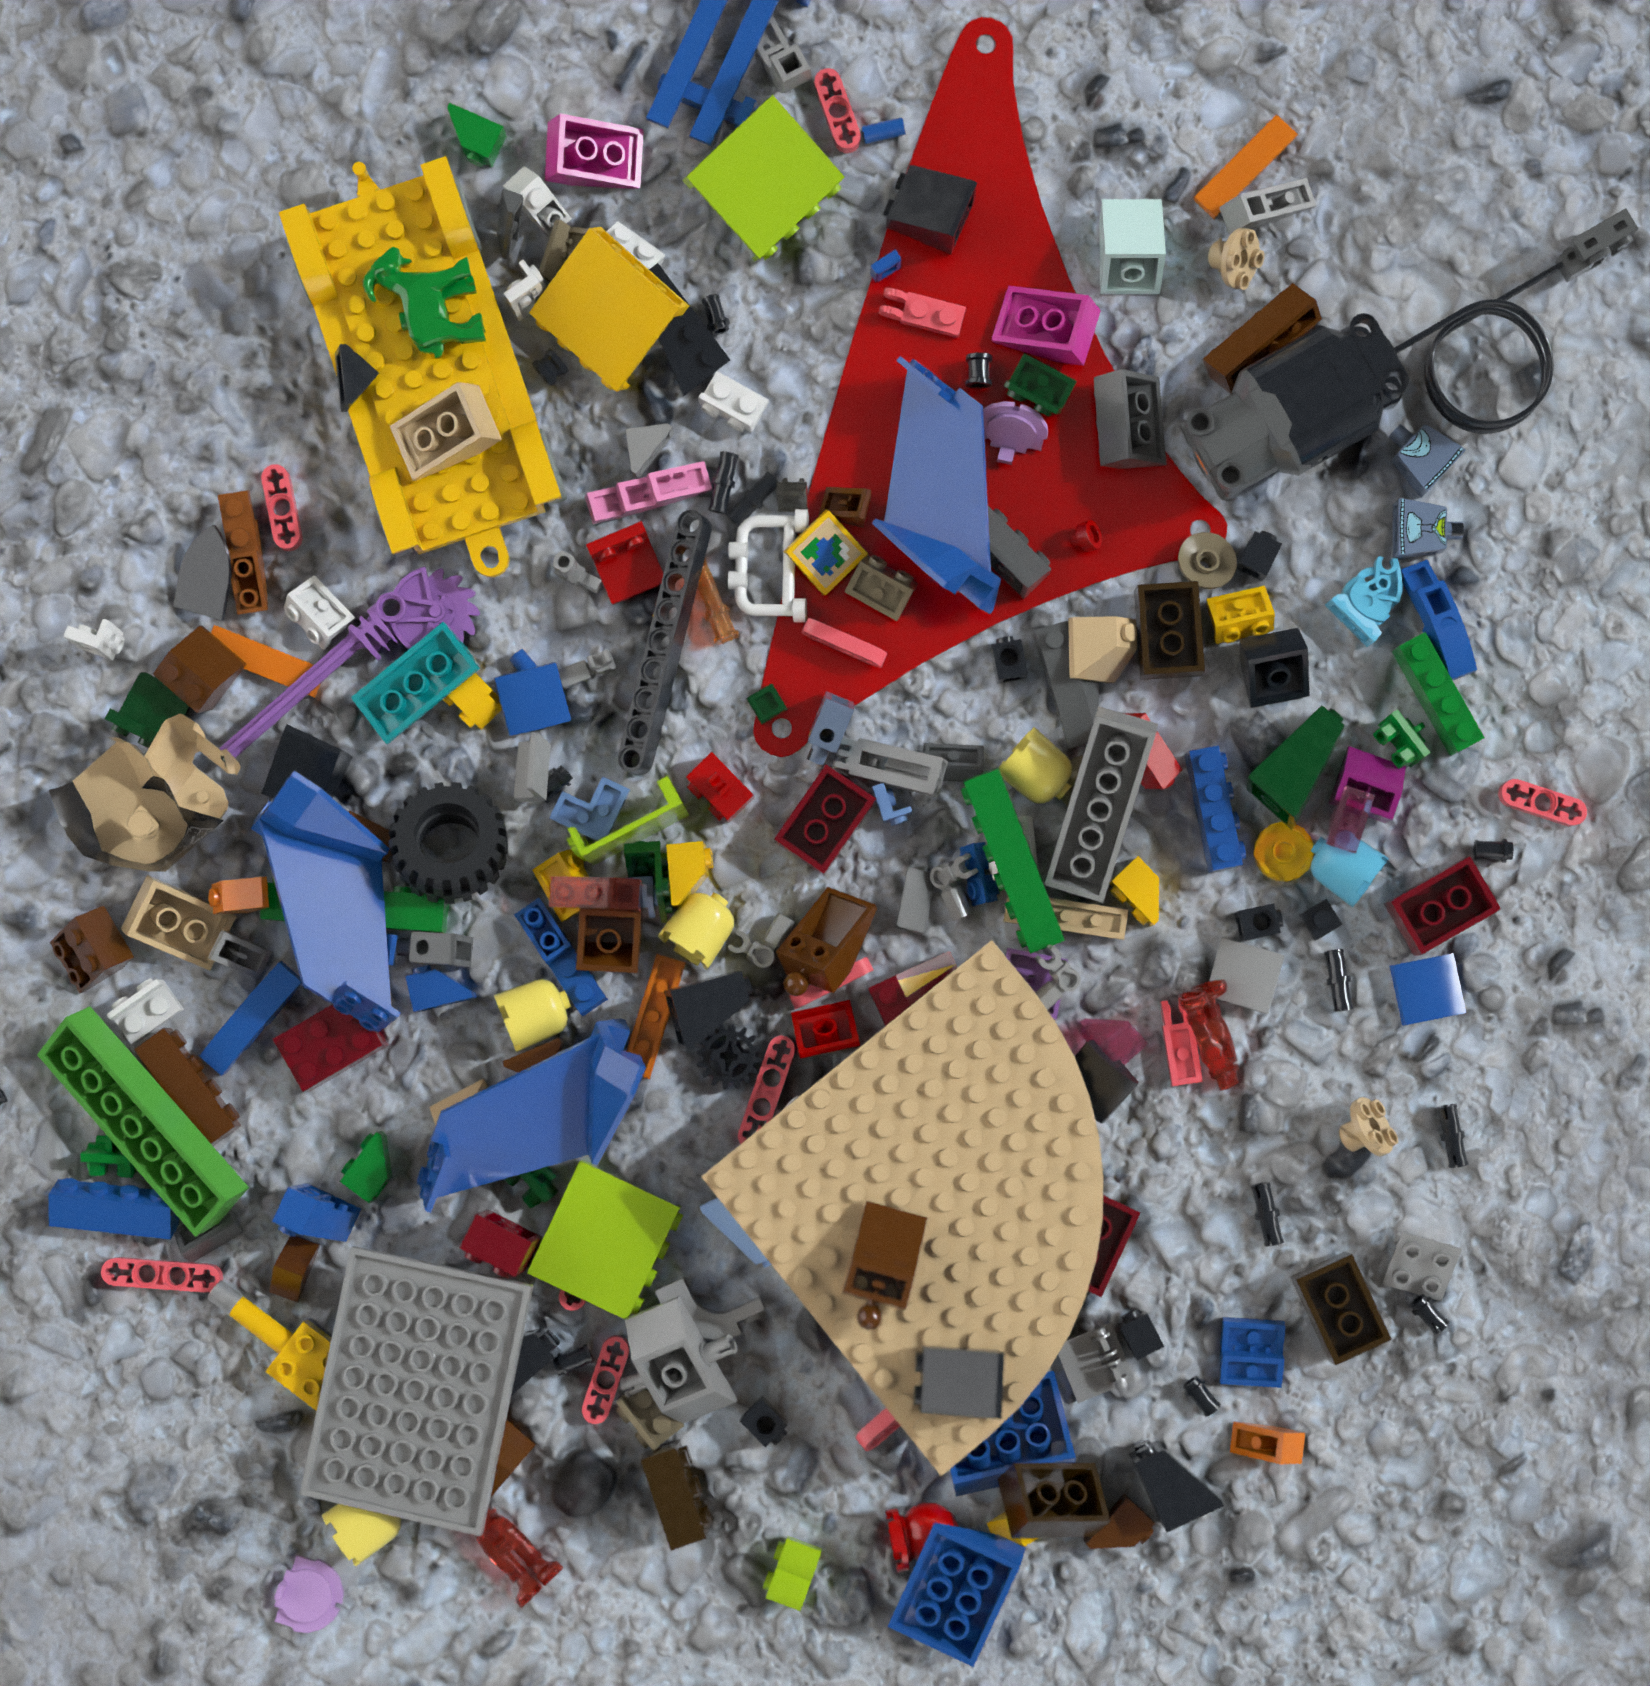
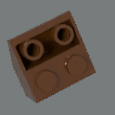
[50,906,134,994]

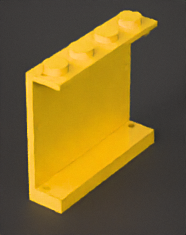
[529,227,689,392]

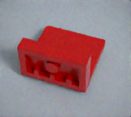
[586,521,664,605]

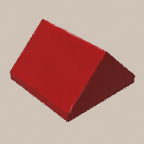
[791,1000,860,1059]

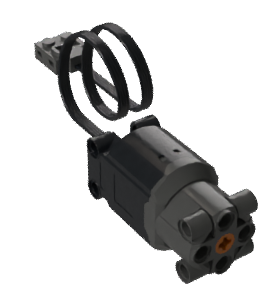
[1179,208,1639,501]

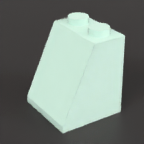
[1099,199,1166,294]

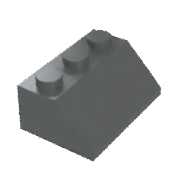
[1094,369,1166,469]
[988,506,1051,599]

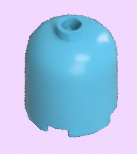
[1310,831,1389,907]

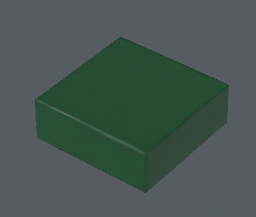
[746,683,788,725]

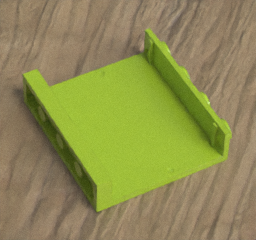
[682,95,845,261]
[566,776,689,866]
[527,1160,684,1319]

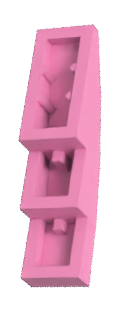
[585,461,713,524]

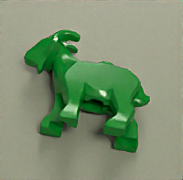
[363,247,486,359]

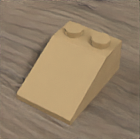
[390,382,502,481]
[121,875,236,971]

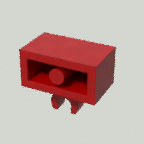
[686,752,755,823]

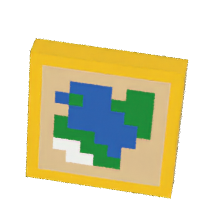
[783,510,868,595]

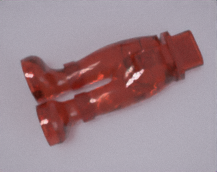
[1178,979,1239,1091]
[475,1508,564,1608]

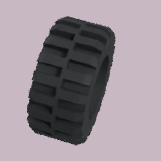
[389,782,508,904]

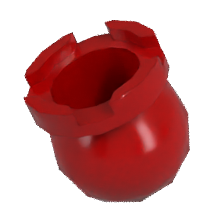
[885,1502,960,1573]

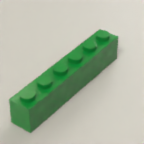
[960,767,1065,954]
[260,878,449,933]

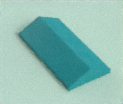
[351,622,480,745]

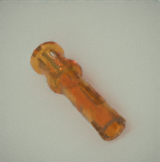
[686,557,740,645]

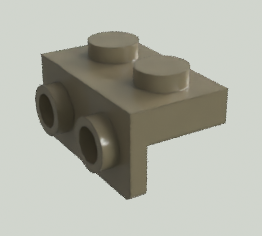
[539,220,589,283]

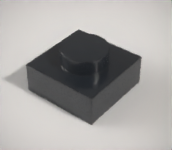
[1299,899,1343,941]

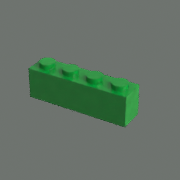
[1391,632,1485,756]

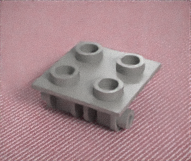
[1382,1231,1462,1301]
[1058,1322,1135,1403]

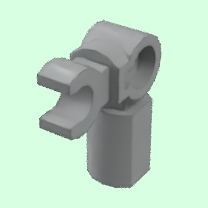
[553,550,603,594]
[558,650,617,689]
[930,853,978,921]
[728,913,795,969]
[1035,944,1081,1010]

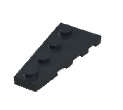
[649,263,730,396]

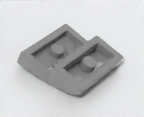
[1205,938,1285,1014]

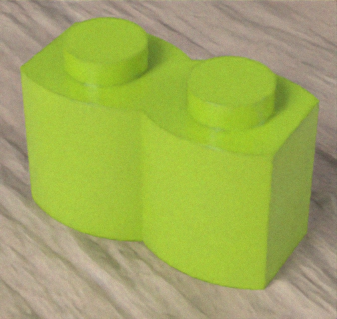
[762,1535,822,1611]

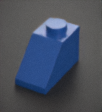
[405,965,477,1012]

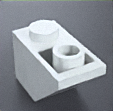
[503,166,571,238]

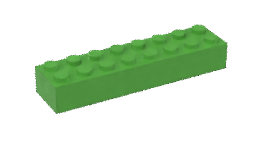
[37,1006,249,1237]

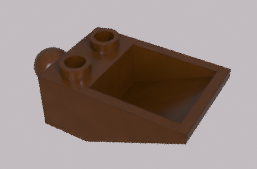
[776,887,877,996]
[842,1201,928,1330]

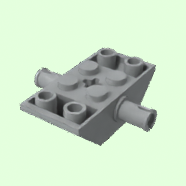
[620,1296,737,1424]

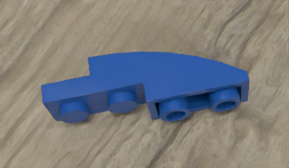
[1401,560,1477,680]
[514,898,608,1016]

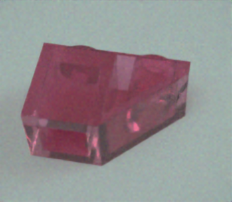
[1078,1018,1148,1066]

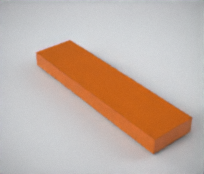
[1193,114,1298,220]
[211,625,321,698]
[626,954,686,1079]

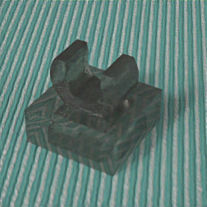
[776,478,809,512]

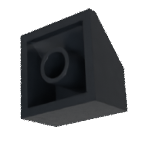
[1239,628,1310,708]

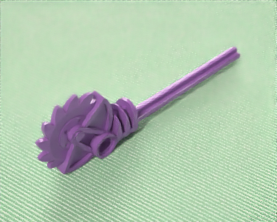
[219,567,480,758]

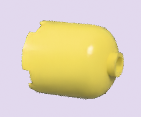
[999,727,1073,804]
[658,892,734,970]
[494,979,571,1052]
[322,1504,401,1567]

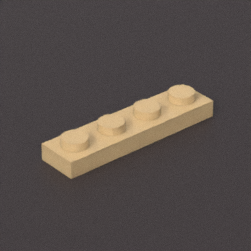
[1003,895,1129,940]

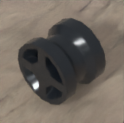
[532,348,569,386]

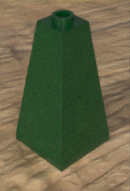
[1247,705,1345,830]

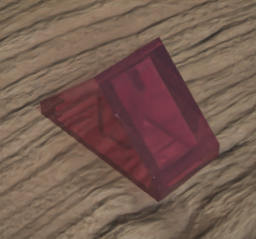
[1326,785,1375,854]

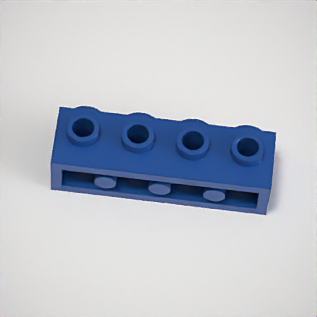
[1184,745,1246,873]
[48,1178,179,1240]

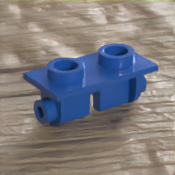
[959,842,1000,907]

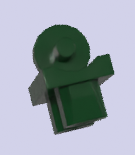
[505,1166,559,1208]

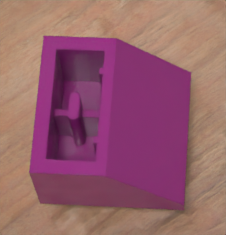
[1328,746,1406,823]

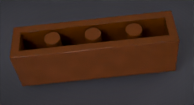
[1202,283,1322,394]
[134,1028,241,1147]

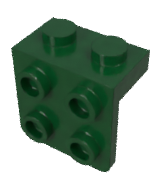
[1003,353,1077,416]
[105,672,190,748]
[623,841,673,923]

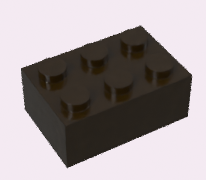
[1134,581,1205,680]
[1290,1251,1392,1366]
[641,1439,713,1551]
[998,1463,1110,1538]

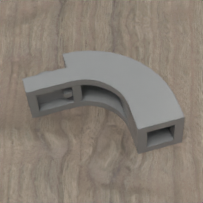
[756,16,811,93]
[655,1276,765,1339]

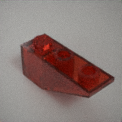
[549,876,643,912]

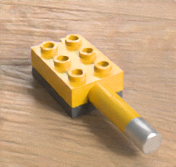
[208,1280,332,1411]

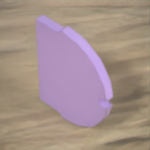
[983,401,1048,465]
[274,1555,344,1633]

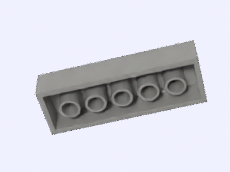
[1044,706,1158,903]

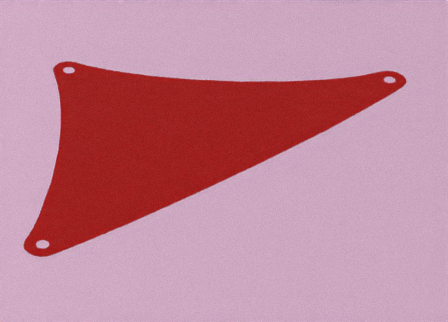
[753,17,1227,757]

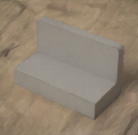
[513,732,551,803]

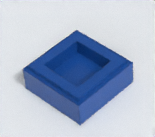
[870,249,901,282]

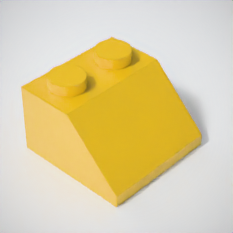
[666,841,714,909]

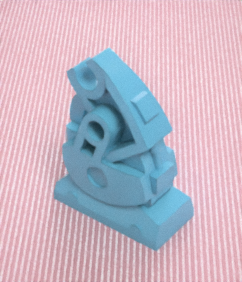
[1325,556,1403,647]

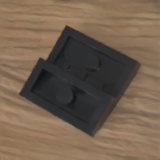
[1074,1040,1139,1124]

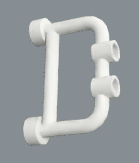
[728,509,809,622]

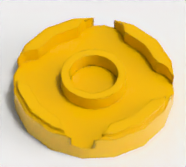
[1253,822,1314,882]

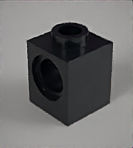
[1237,531,1282,581]
[990,636,1028,684]
[1234,903,1284,942]
[1117,1309,1165,1361]
[740,1395,788,1448]

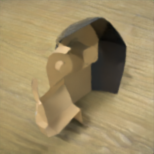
[49,714,241,872]

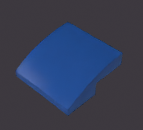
[494,662,571,736]
[1390,953,1466,1026]
[1219,1317,1286,1388]

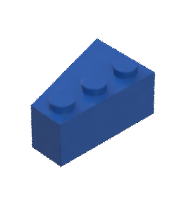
[272,1183,362,1242]

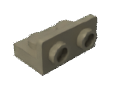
[845,555,918,621]
[616,1389,685,1451]

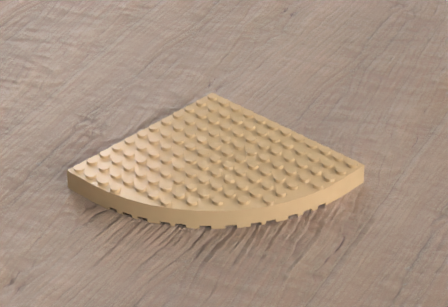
[701,940,1103,1476]

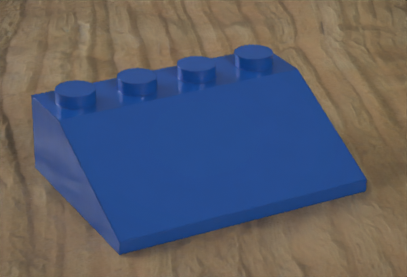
[950,1371,1076,1497]
[888,1522,1026,1667]

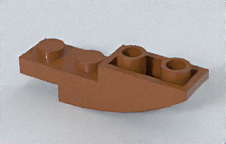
[217,490,268,615]

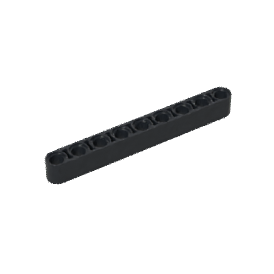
[618,510,712,775]

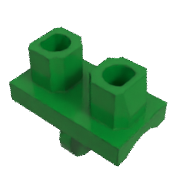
[1373,709,1431,769]
[80,1135,137,1178]

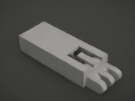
[832,738,948,798]

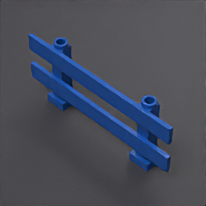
[646,0,811,146]

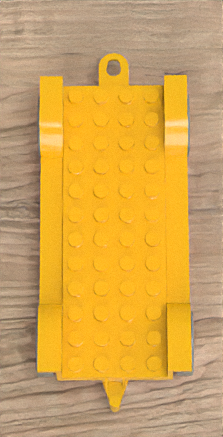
[278,156,567,577]

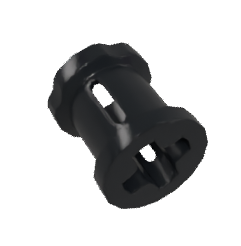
[965,353,992,389]

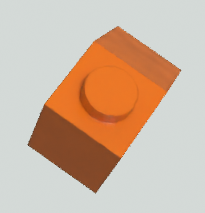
[208,877,269,914]
[1230,1421,1305,1464]

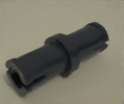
[708,451,739,514]
[726,471,781,527]
[1324,949,1354,1012]
[1437,1104,1469,1168]
[1250,1182,1284,1247]

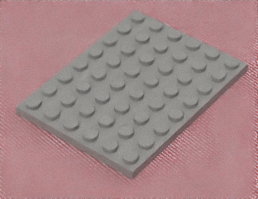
[299,1246,533,1536]

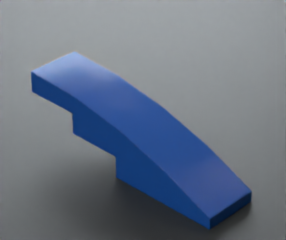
[199,961,302,1076]

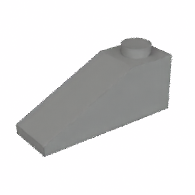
[1219,178,1317,235]

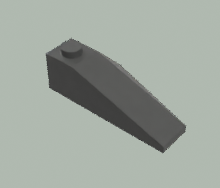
[1033,621,1099,750]

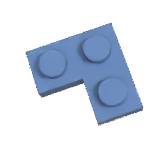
[549,776,631,841]

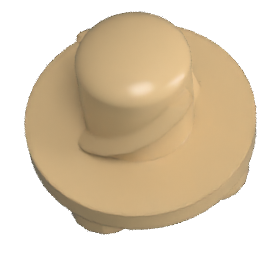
[1208,228,1264,290]
[1339,1097,1398,1156]

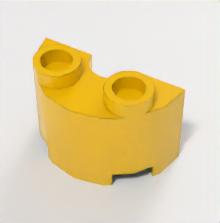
[443,673,502,730]

